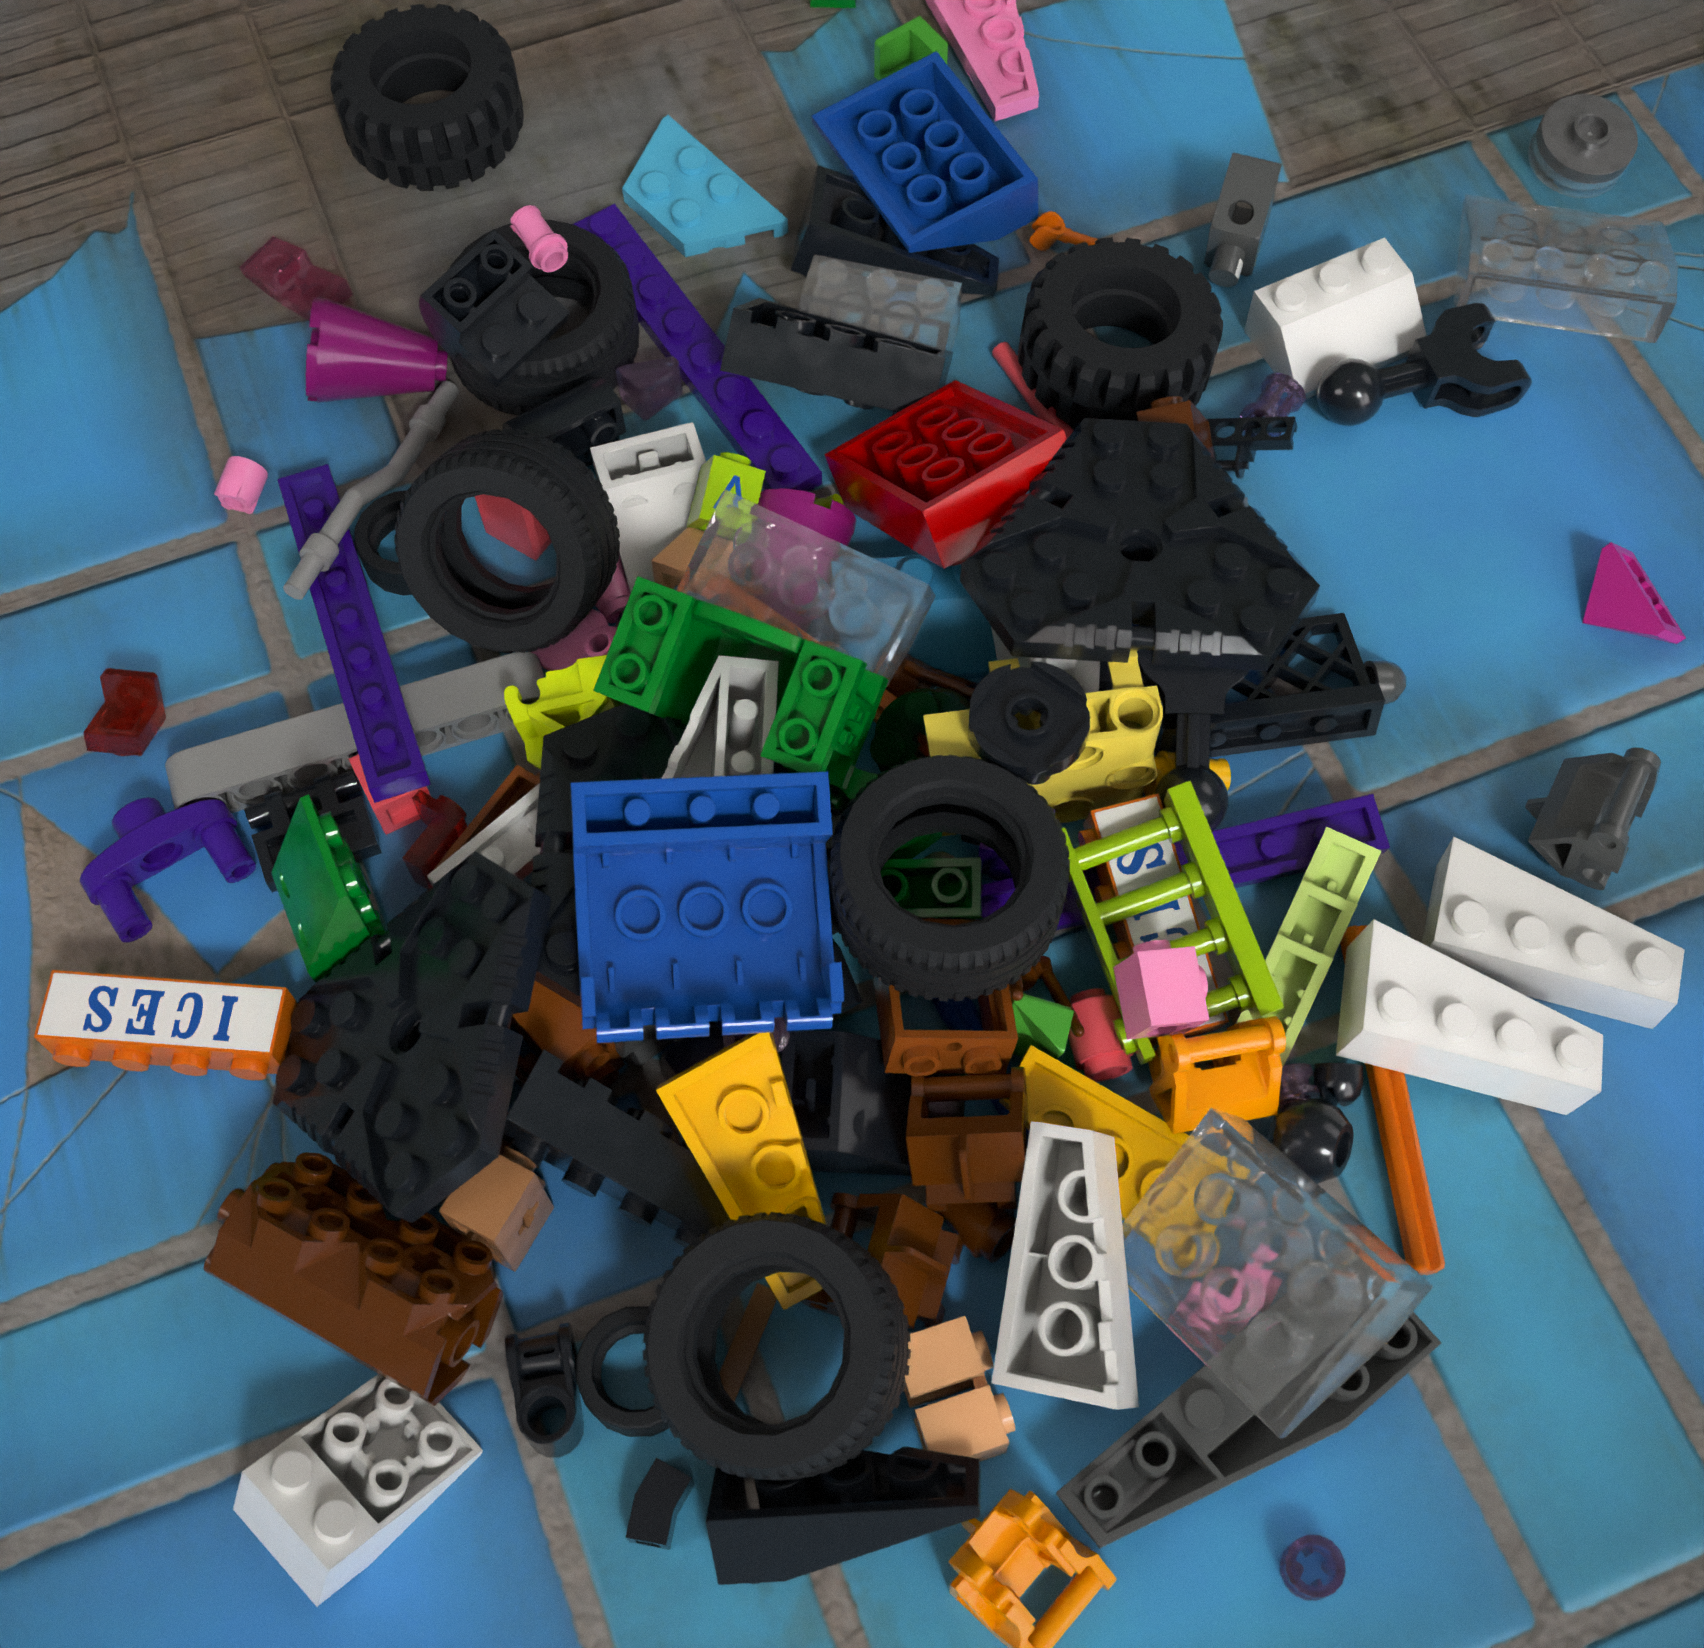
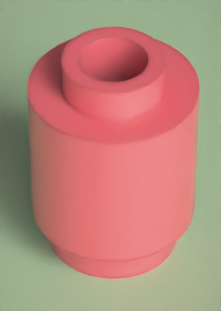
[1068,988,1135,1082]

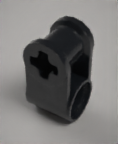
[505,1322,584,1458]

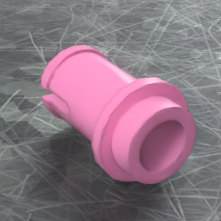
[510,205,568,272]

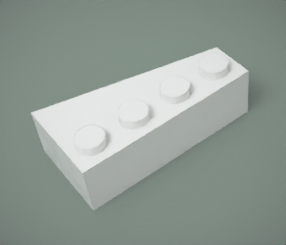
[1422,836,1685,1029]
[1336,919,1603,1115]
[991,1121,1139,1410]

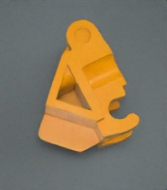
[1148,1016,1286,1145]
[948,1488,1117,1648]

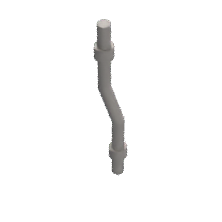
[283,381,459,600]

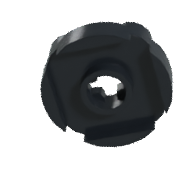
[968,662,1090,785]

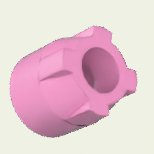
[214,456,268,514]

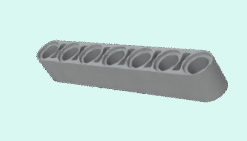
[165,652,545,813]

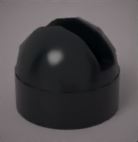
[1313,1063,1363,1107]

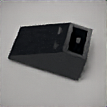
[781,1029,965,1176]

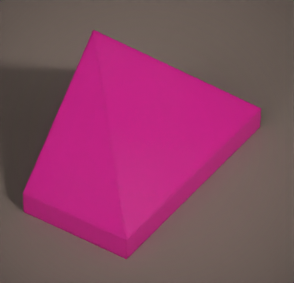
[1582,542,1686,644]

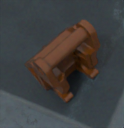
[906,1067,1028,1212]
[801,1192,964,1329]

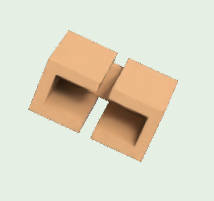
[904,1316,1016,1462]

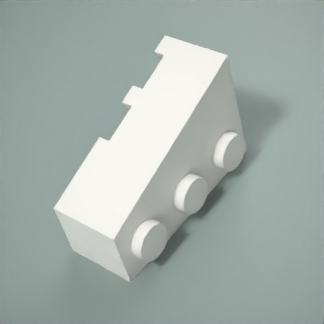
[662,655,778,779]

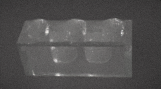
[799,255,962,351]

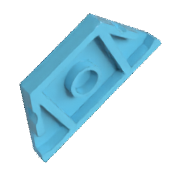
[622,115,788,257]

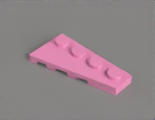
[925,0,1039,121]

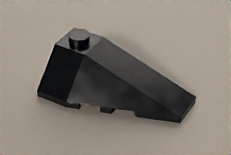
[791,165,999,296]
[706,1446,981,1585]

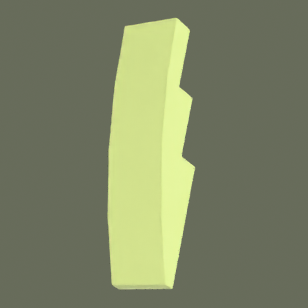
[1236,827,1381,1067]

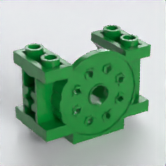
[593,576,889,789]

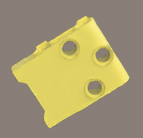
[923,650,1163,836]

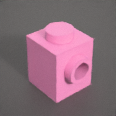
[1113,940,1209,1040]

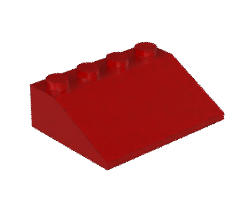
[824,380,1067,569]

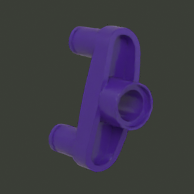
[79,797,256,943]

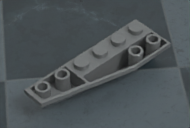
[1056,1241,1441,1549]

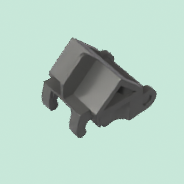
[1525,747,1661,890]

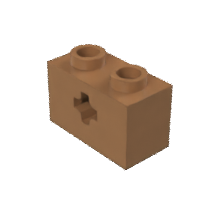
[439,1147,554,1272]

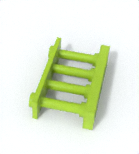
[1062,781,1284,1065]

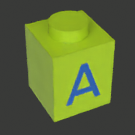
[686,452,766,543]

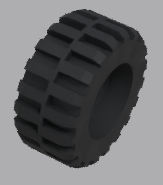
[330,4,524,191]
[1018,237,1223,425]

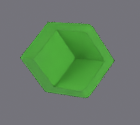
[874,16,948,81]

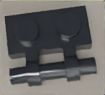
[244,770,382,893]

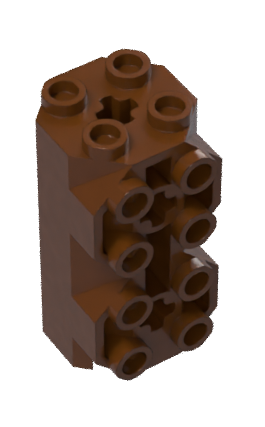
[203,1152,504,1406]

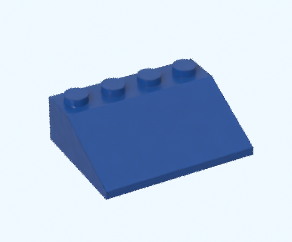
[811,51,1039,253]

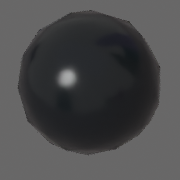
[1267,1098,1354,1183]

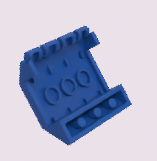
[571,772,844,1043]

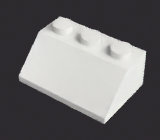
[1244,237,1427,403]

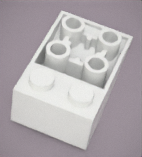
[590,422,739,593]
[233,1374,483,1607]

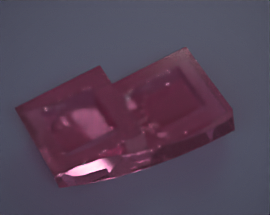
[239,237,353,321]

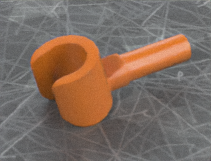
[1029,211,1098,251]

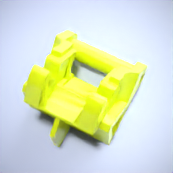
[504,655,624,770]

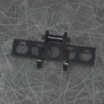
[1207,417,1298,479]

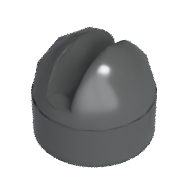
[1364,660,1406,705]

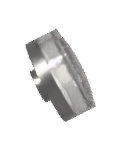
[1528,94,1638,198]

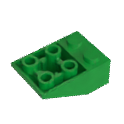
[271,794,386,983]

